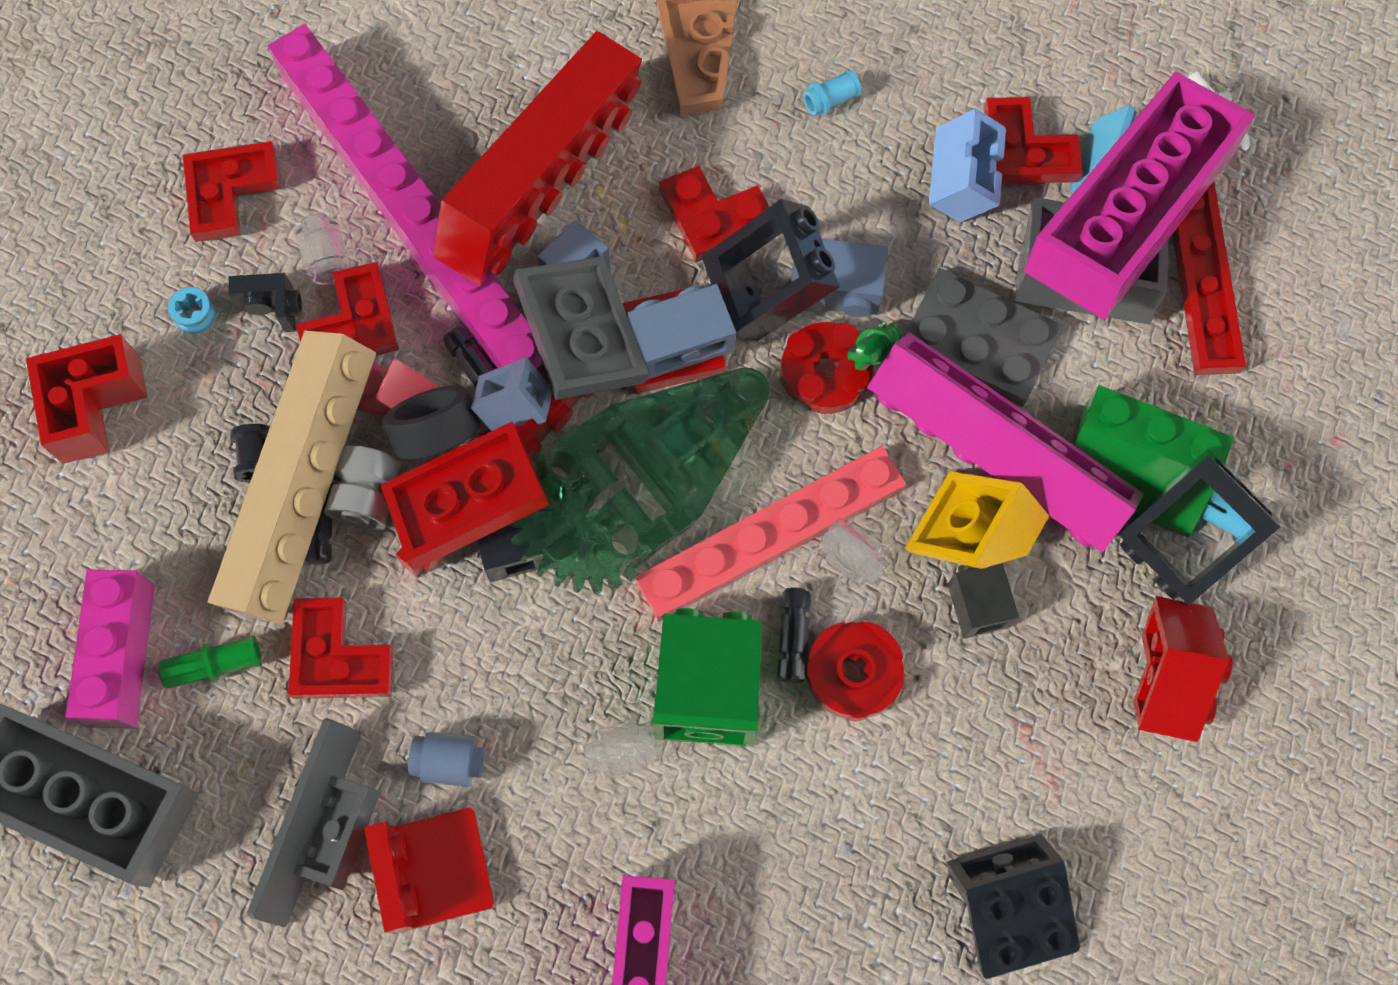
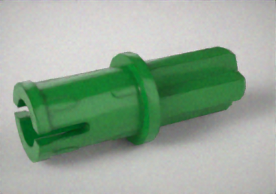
[847,322,901,370]
[158,636,262,689]

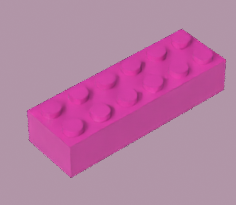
[1023,71,1255,321]

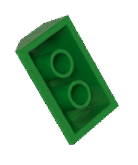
[1070,385,1234,537]

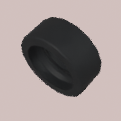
[383,385,480,460]

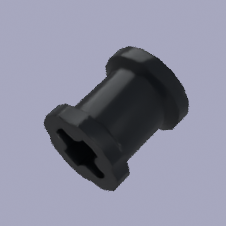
[230,424,270,483]

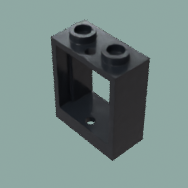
[701,199,840,341]
[1119,449,1280,605]

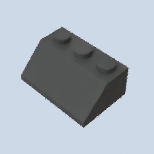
[1015,197,1169,325]

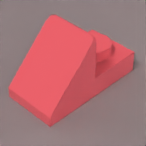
[357,359,440,418]

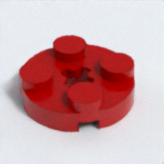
[780,322,873,414]
[806,621,905,722]

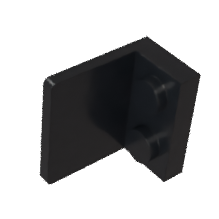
[946,834,1080,979]

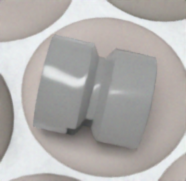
[324,446,403,530]

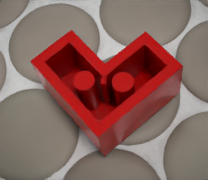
[26,334,148,464]
[1133,596,1233,742]

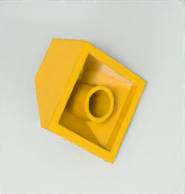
[905,471,1049,569]

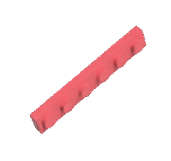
[635,445,907,622]

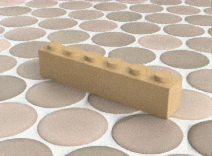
[207,330,376,625]

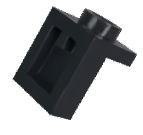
[228,273,302,332]

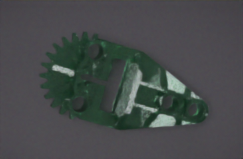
[507,367,770,594]

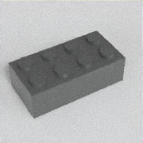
[0,703,200,888]

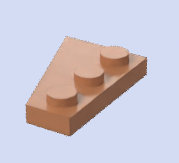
[656,0,738,115]

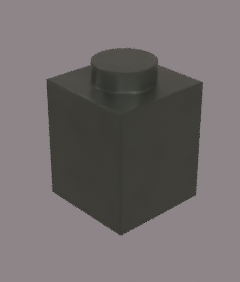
[947,563,1019,639]

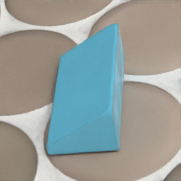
[1070,105,1137,193]

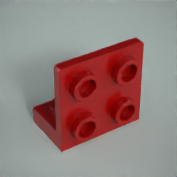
[364,807,495,934]

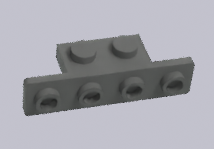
[247,718,381,927]

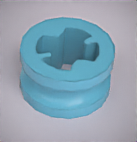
[168,287,216,334]

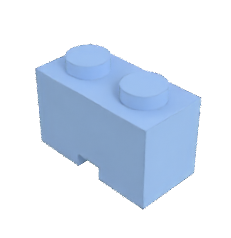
[929,108,1006,223]

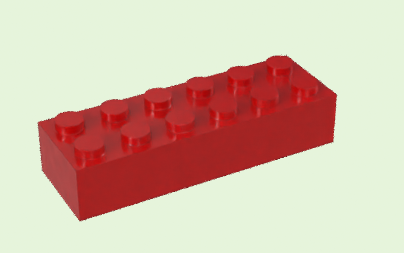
[433,30,642,287]

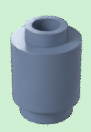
[408,732,485,787]

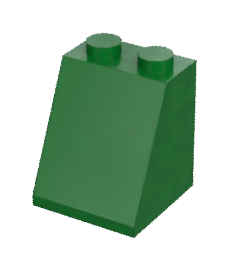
[653,608,762,747]

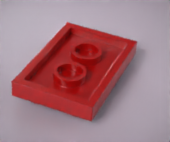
[381,421,549,570]

